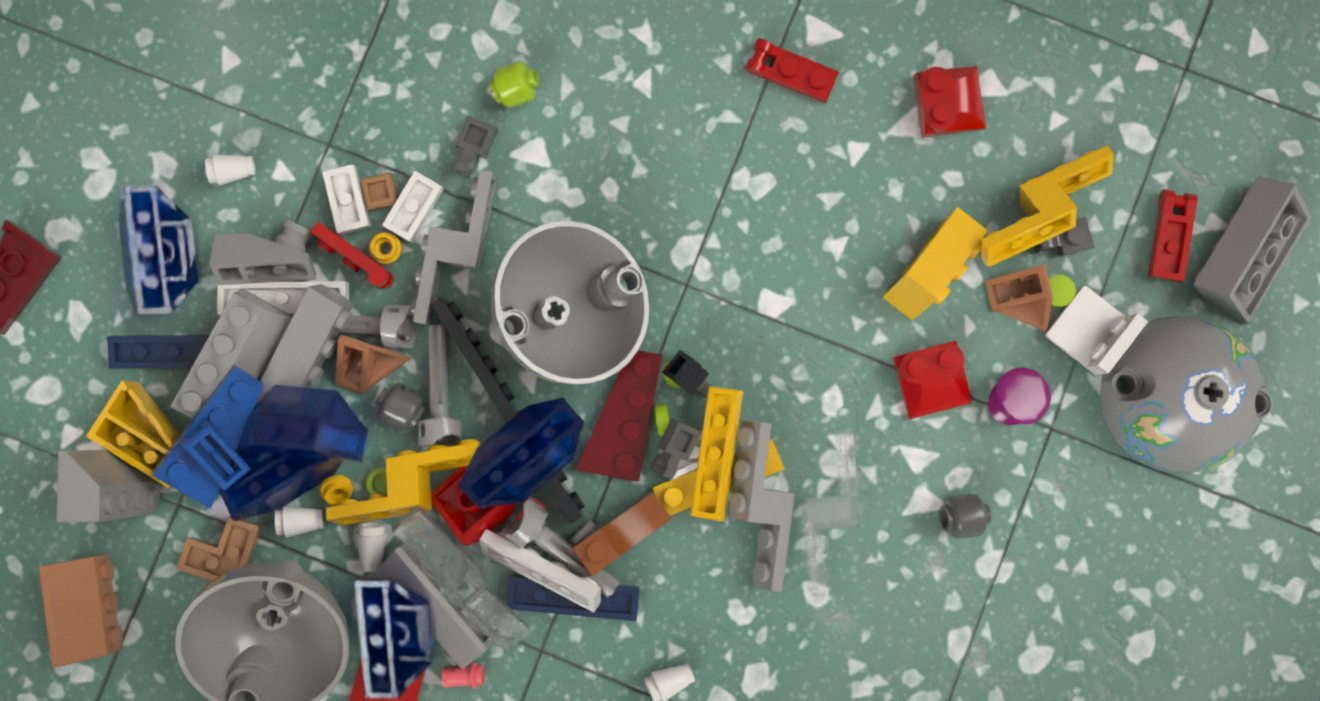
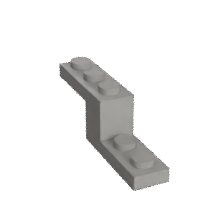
[410,170,497,326]
[729,420,795,592]

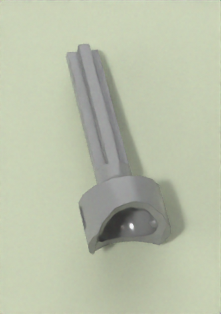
[339,304,418,349]
[417,325,462,447]
[501,497,620,598]

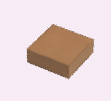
[360,172,398,212]

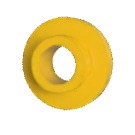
[369,232,402,265]
[320,475,353,506]

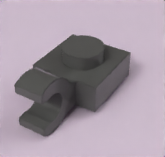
[455,116,498,178]
[1034,216,1094,257]
[650,418,701,479]

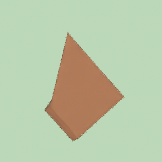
[985,265,1053,332]
[335,335,412,394]

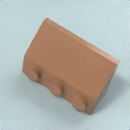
[39,554,123,668]

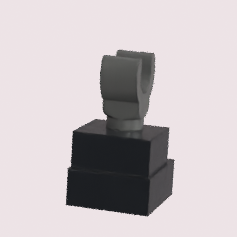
[662,350,712,398]

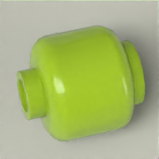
[490,61,540,108]

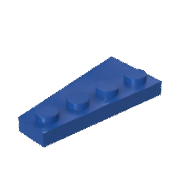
[152,364,264,509]

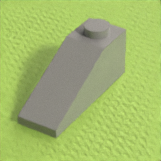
[209,233,316,285]

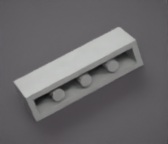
[257,284,354,419]

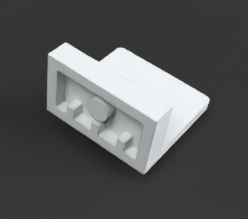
[1045,286,1148,375]

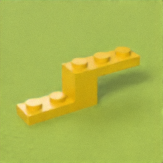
[981,145,1114,267]
[326,439,491,526]

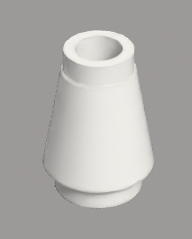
[205,154,256,186]
[275,506,324,539]
[355,522,388,572]
[644,663,695,701]

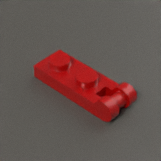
[745,38,839,104]
[1147,189,1198,283]
[310,222,394,289]

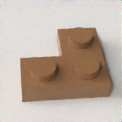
[176,516,263,581]

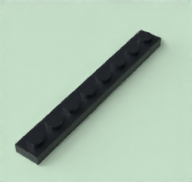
[431,297,586,524]

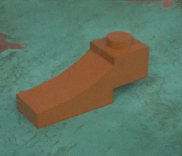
[572,492,671,576]

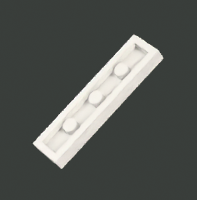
[217,281,349,315]
[479,529,601,612]

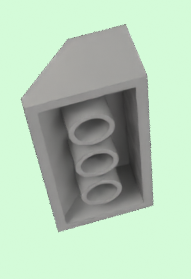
[1193,176,1312,325]
[170,288,293,419]
[57,450,160,522]
[376,540,496,670]

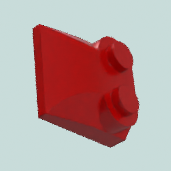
[913,66,986,138]
[892,341,972,419]
[431,463,516,546]

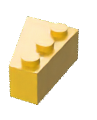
[883,207,988,321]
[86,380,180,489]

